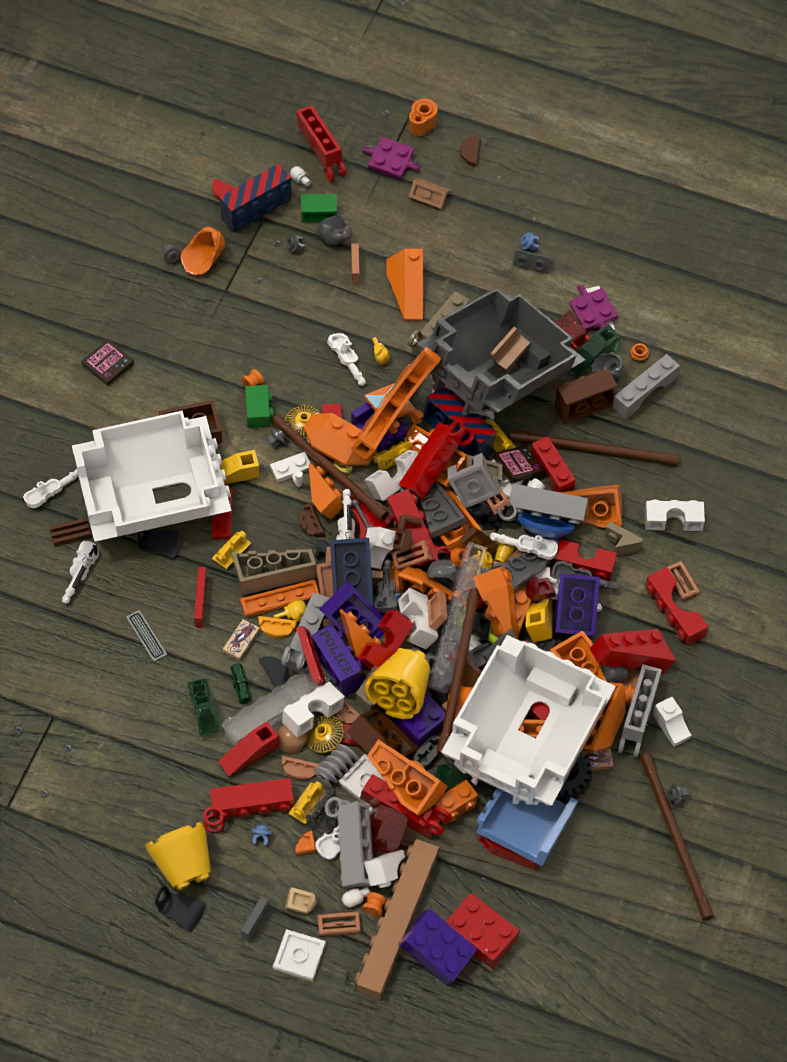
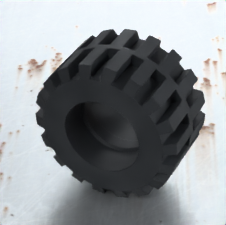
[557,752,592,800]

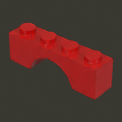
[645,567,709,646]

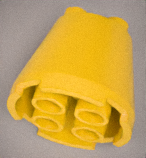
[365,648,430,719]
[145,822,211,891]

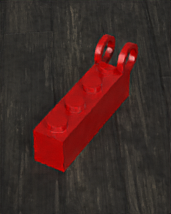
[296,105,347,182]
[398,420,474,500]
[387,489,452,569]
[360,774,452,839]
[203,778,294,833]

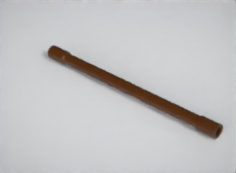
[272,415,389,521]
[510,429,679,466]
[437,588,480,756]
[639,753,714,921]

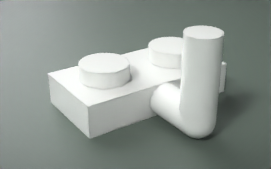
[270,452,310,487]

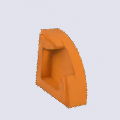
[296,831,316,856]

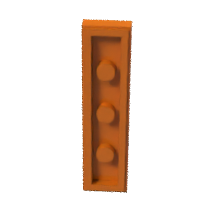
[240,579,320,618]

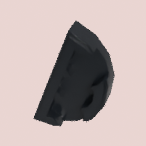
[466,501,492,518]
[259,656,288,692]

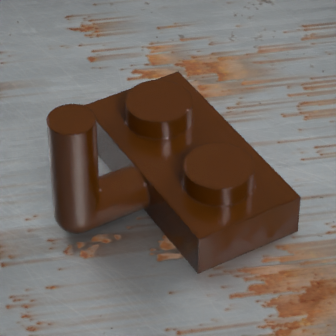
[389,514,422,551]
[460,526,499,572]

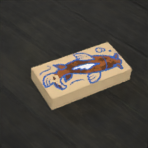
[223,619,260,661]

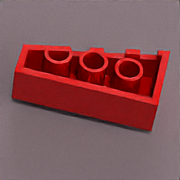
[589,629,676,674]

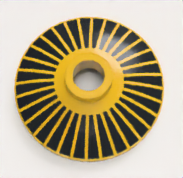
[286,406,320,438]
[307,716,344,753]

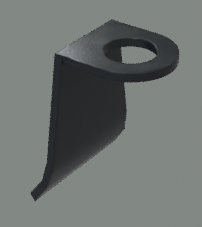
[135,530,181,559]
[155,886,205,931]

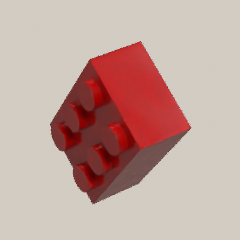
[445,893,520,969]

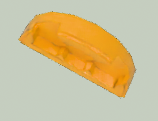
[259,616,297,639]

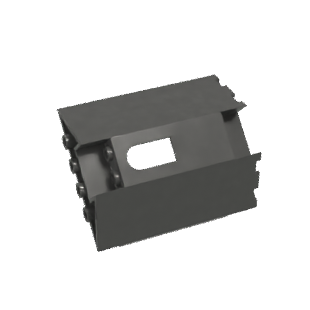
[417,288,585,415]

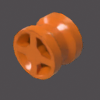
[241,369,265,386]
[362,892,387,917]

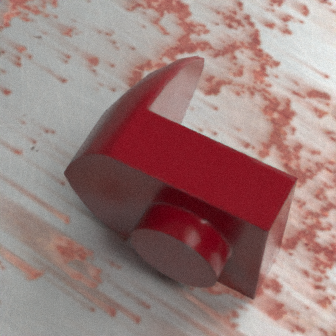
[525,577,555,601]

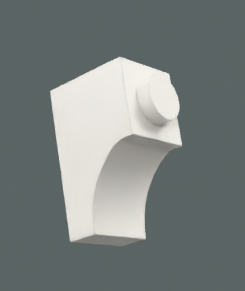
[366,527,396,570]
[653,697,691,747]
[364,850,405,888]

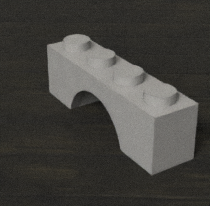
[612,354,680,420]

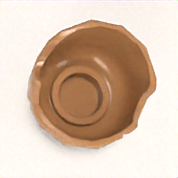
[277,725,308,754]

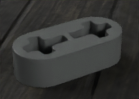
[413,735,440,770]

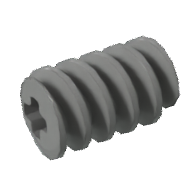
[315,744,359,788]

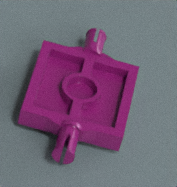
[362,137,421,179]
[569,284,618,337]

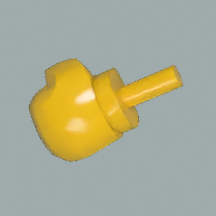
[372,337,390,365]
[274,600,307,623]

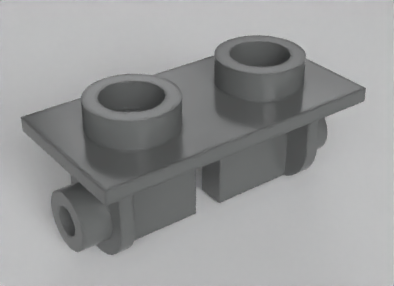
[513,249,552,274]

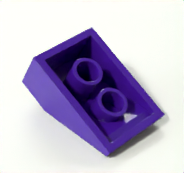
[319,581,384,640]

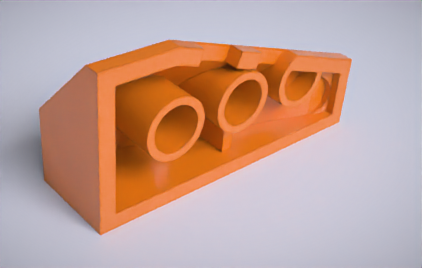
[386,249,423,321]
[403,424,468,487]
[559,485,622,528]
[439,487,482,550]
[398,567,467,614]
[473,567,518,640]
[550,631,612,701]
[367,739,448,816]

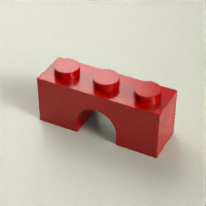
[531,437,576,492]
[554,539,617,581]
[357,610,414,672]

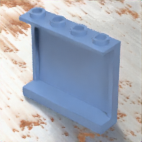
[476,788,578,866]

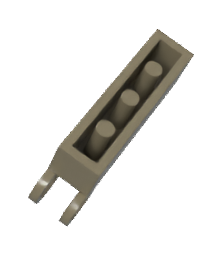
[408,291,470,356]

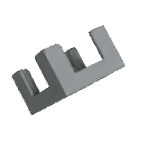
[448,453,499,509]

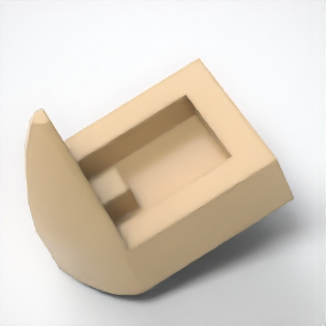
[285,887,317,914]

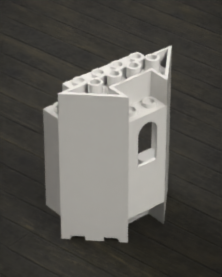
[72,411,231,541]
[441,635,616,805]

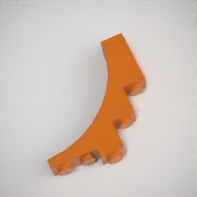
[351,347,441,460]

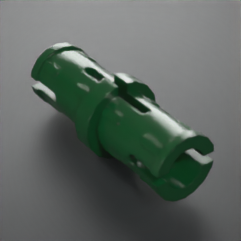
[230,663,251,704]

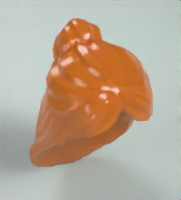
[180,227,225,276]

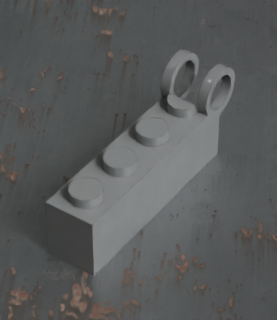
[498,483,589,525]
[281,592,330,674]
[618,664,662,758]
[325,797,373,889]

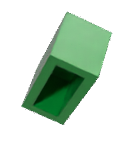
[301,193,337,223]
[245,385,273,428]

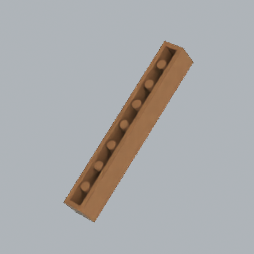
[354,839,439,1000]

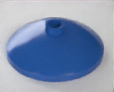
[518,513,575,539]

